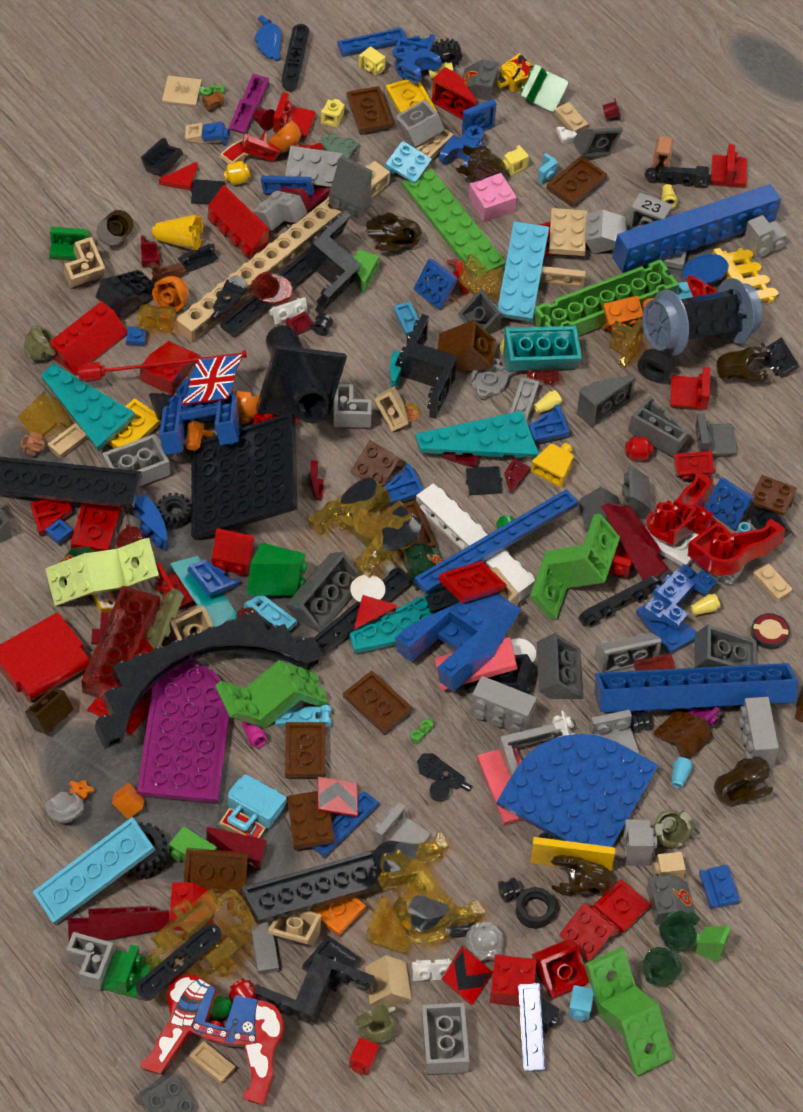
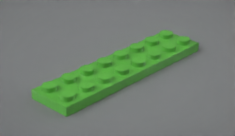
[402,168,506,280]

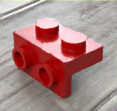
[674,451,716,480]

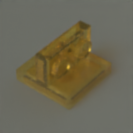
[609,318,644,368]

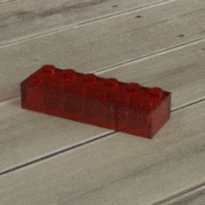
[81,586,160,699]

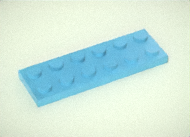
[498,221,549,322]
[33,817,156,925]

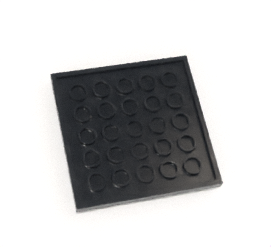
[191,412,298,540]

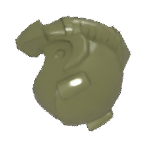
[24,325,56,360]
[653,809,693,848]
[354,1003,396,1043]

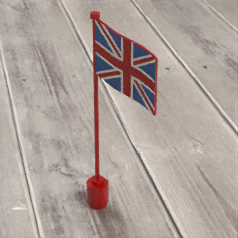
[78,350,247,405]

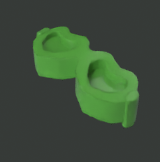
[199,85,225,97]
[411,718,433,744]

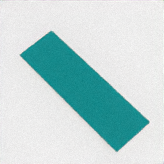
[170,556,240,627]

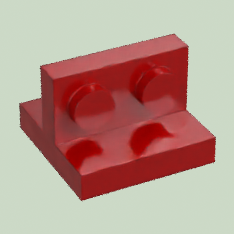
[710,144,747,188]

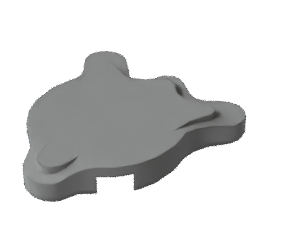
[471,358,518,399]

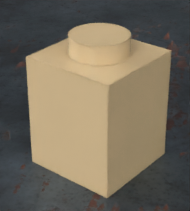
[653,852,686,880]

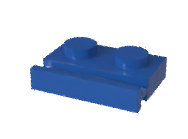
[699,865,740,910]

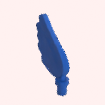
[255,15,281,62]

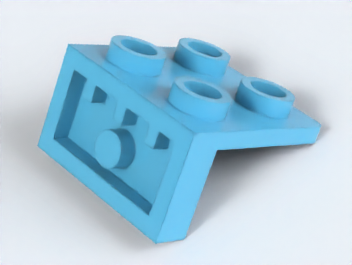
[384,141,431,183]

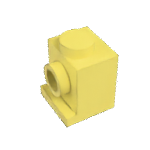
[359,46,385,76]
[321,99,344,128]
[503,145,529,176]

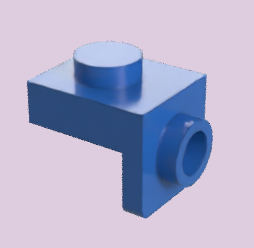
[202,122,230,146]

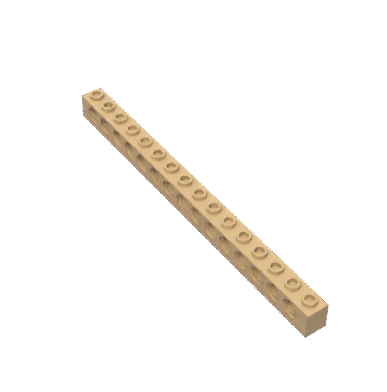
[176,161,390,342]

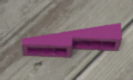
[229,74,270,134]

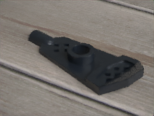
[210,275,247,320]
[417,753,473,792]

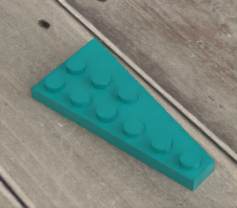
[41,363,136,452]
[415,411,539,458]
[350,586,450,654]

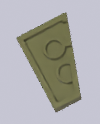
[146,588,184,649]

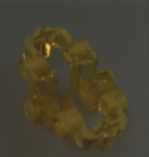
[146,889,255,988]

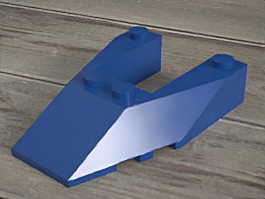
[159,378,239,455]
[395,593,521,692]

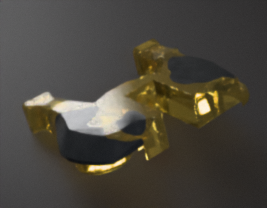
[307,477,422,578]
[372,833,485,943]

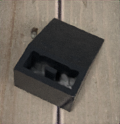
[95,270,155,317]

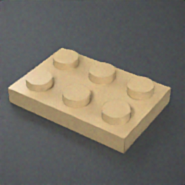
[549,208,587,256]

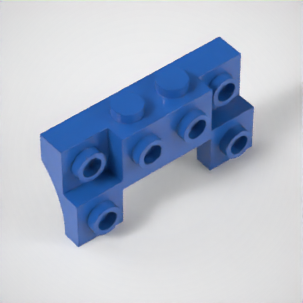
[641,564,717,629]

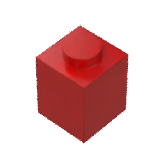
[349,1037,379,1075]

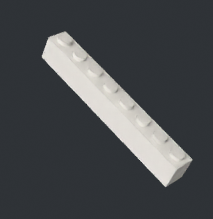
[416,483,535,602]

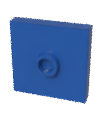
[462,99,496,135]

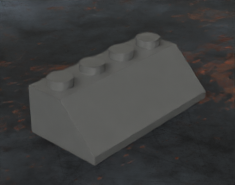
[285,552,361,633]

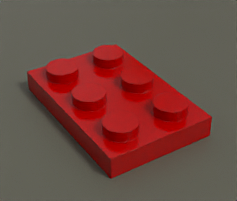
[70,503,122,552]
[438,561,506,603]

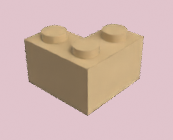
[64,237,105,288]

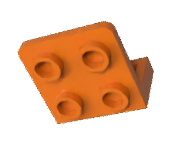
[602,296,643,332]

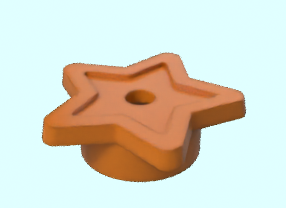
[69,780,94,799]

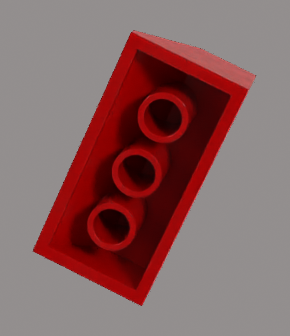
[207,185,269,260]
[49,301,127,376]

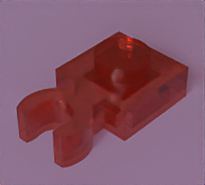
[527,370,559,384]

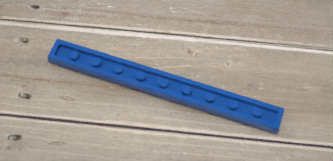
[414,489,579,595]

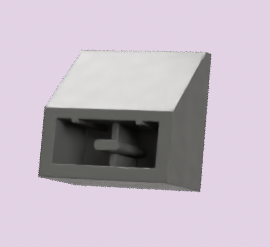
[622,466,651,519]

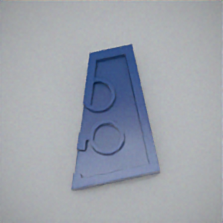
[636,604,697,655]

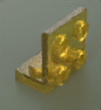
[459,254,505,299]
[18,391,74,438]
[367,896,416,955]

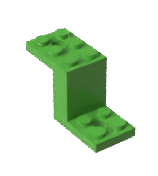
[530,514,620,620]
[215,660,329,728]
[585,947,674,1076]

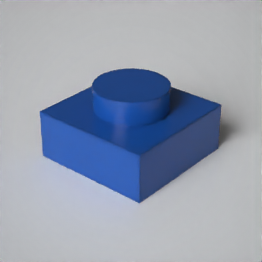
[126,326,147,347]
[45,519,73,545]

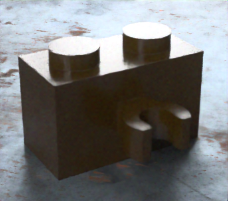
[25,687,74,734]

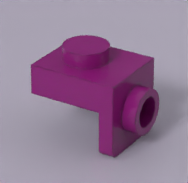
[688,706,720,727]

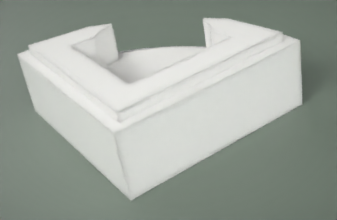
[556,127,577,144]

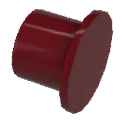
[602,98,621,120]
[253,107,275,130]

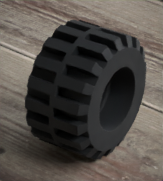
[126,822,168,879]

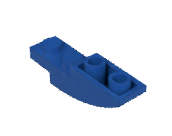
[126,493,168,551]

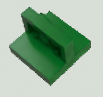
[49,227,90,261]
[102,945,156,1000]

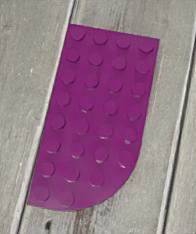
[137,660,229,803]

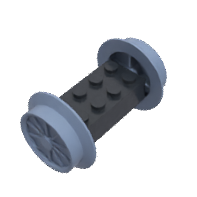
[642,278,763,356]

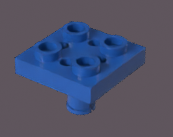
[413,259,458,309]
[705,477,754,530]

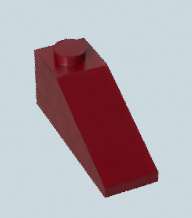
[206,827,267,871]

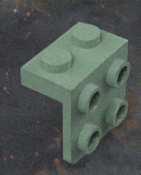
[317,133,359,159]

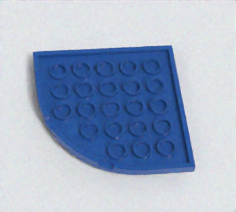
[496,734,658,847]

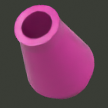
[242,721,267,748]

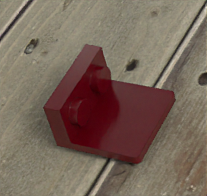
[278,187,330,211]

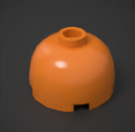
[267,120,301,153]
[152,276,189,313]
[233,391,260,424]

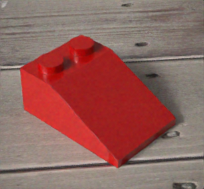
[432,67,477,120]
[140,341,200,395]

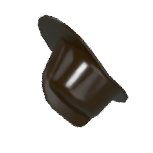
[97,210,134,246]

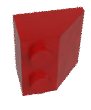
[211,528,255,576]
[169,882,214,932]
[531,939,589,999]

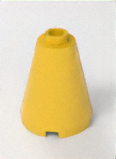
[152,214,203,250]

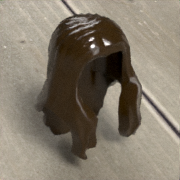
[456,145,505,182]
[365,212,422,252]
[716,346,771,381]
[714,757,773,805]
[551,855,611,895]

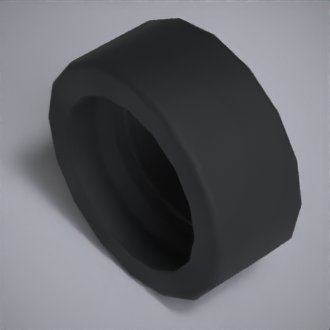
[637,349,674,383]
[515,887,555,929]

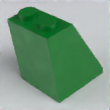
[247,542,308,595]

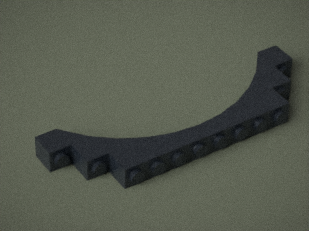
[95,611,323,749]

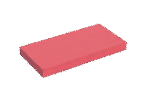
[435,637,518,690]
[477,748,523,825]

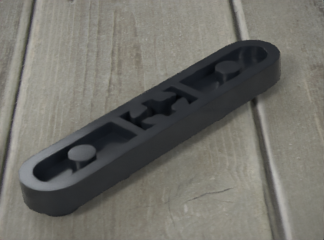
[281,24,309,90]
[578,575,662,627]
[136,924,222,1001]

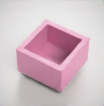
[468,173,517,222]

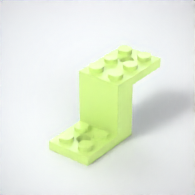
[45,538,159,606]

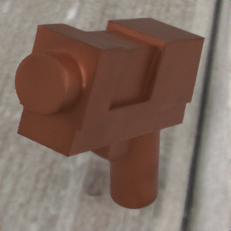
[150,262,186,283]

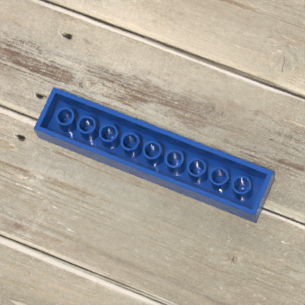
[612,184,781,273]
[594,663,798,714]

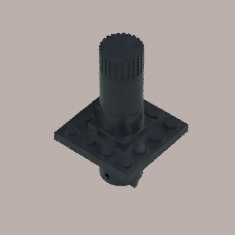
[256,325,347,424]

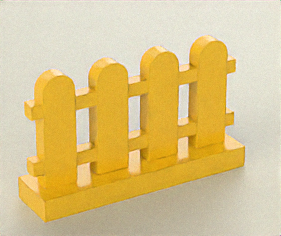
[712,248,778,303]

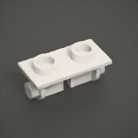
[269,297,308,325]
[552,711,575,738]
[412,958,452,981]

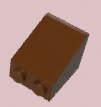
[437,320,496,371]

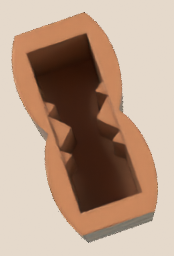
[652,136,674,171]

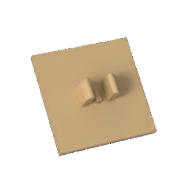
[162,76,202,106]

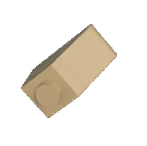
[375,386,409,431]

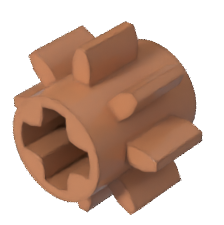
[21,431,45,456]

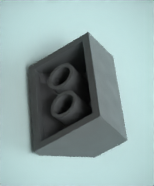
[537,633,583,699]

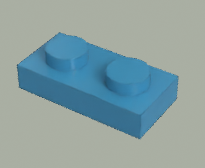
[393,302,419,337]

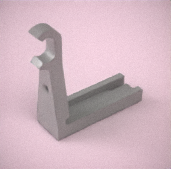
[497,724,557,783]

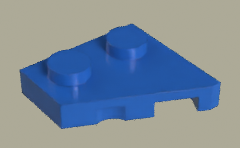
[396,34,435,52]
[529,404,570,444]
[382,464,424,507]
[187,560,240,597]

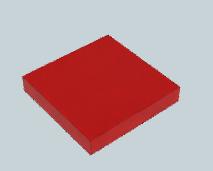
[593,879,651,934]

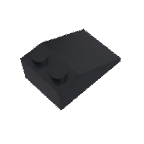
[465,654,536,694]

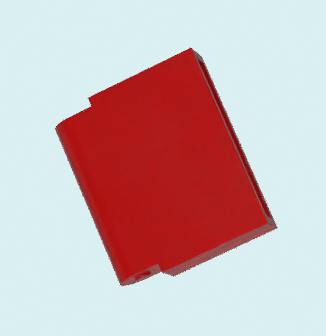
[0,612,91,702]

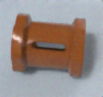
[202,90,224,111]

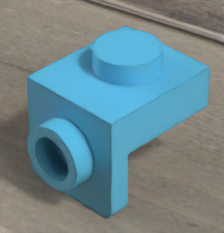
[537,153,558,184]

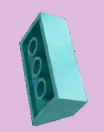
[503,326,582,371]

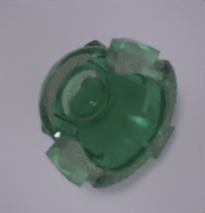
[659,910,700,954]
[641,947,683,987]

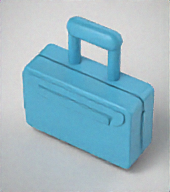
[227,774,286,831]

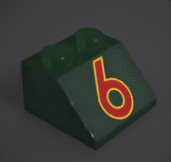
[402,543,444,591]

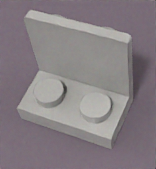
[589,709,639,754]

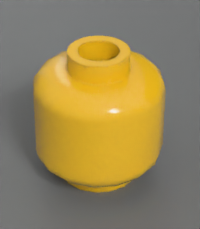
[224,161,251,186]

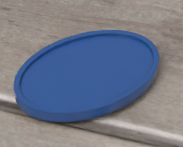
[683,254,729,284]

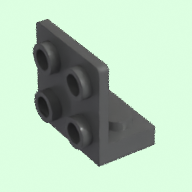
[695,413,736,456]
[133,1072,198,1112]

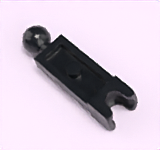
[644,166,709,188]

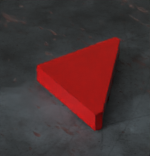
[159,162,198,190]
[447,258,469,294]
[353,595,397,630]

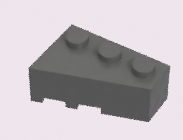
[628,396,689,457]

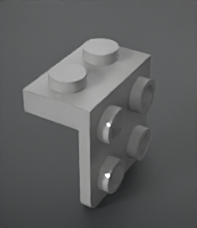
[374,802,430,863]

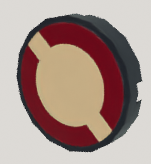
[751,613,790,649]

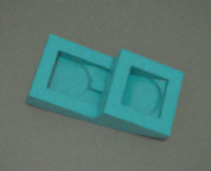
[389,350,401,389]

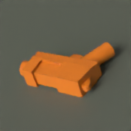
[184,420,213,451]

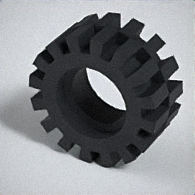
[430,38,462,68]
[157,492,191,529]

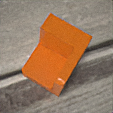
[112,782,145,819]

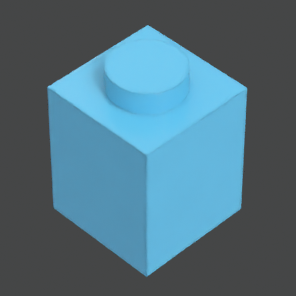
[568,985,594,1021]

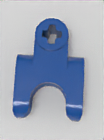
[392,46,442,84]
[439,125,483,167]

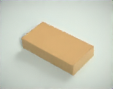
[48,423,88,459]
[189,1041,236,1085]

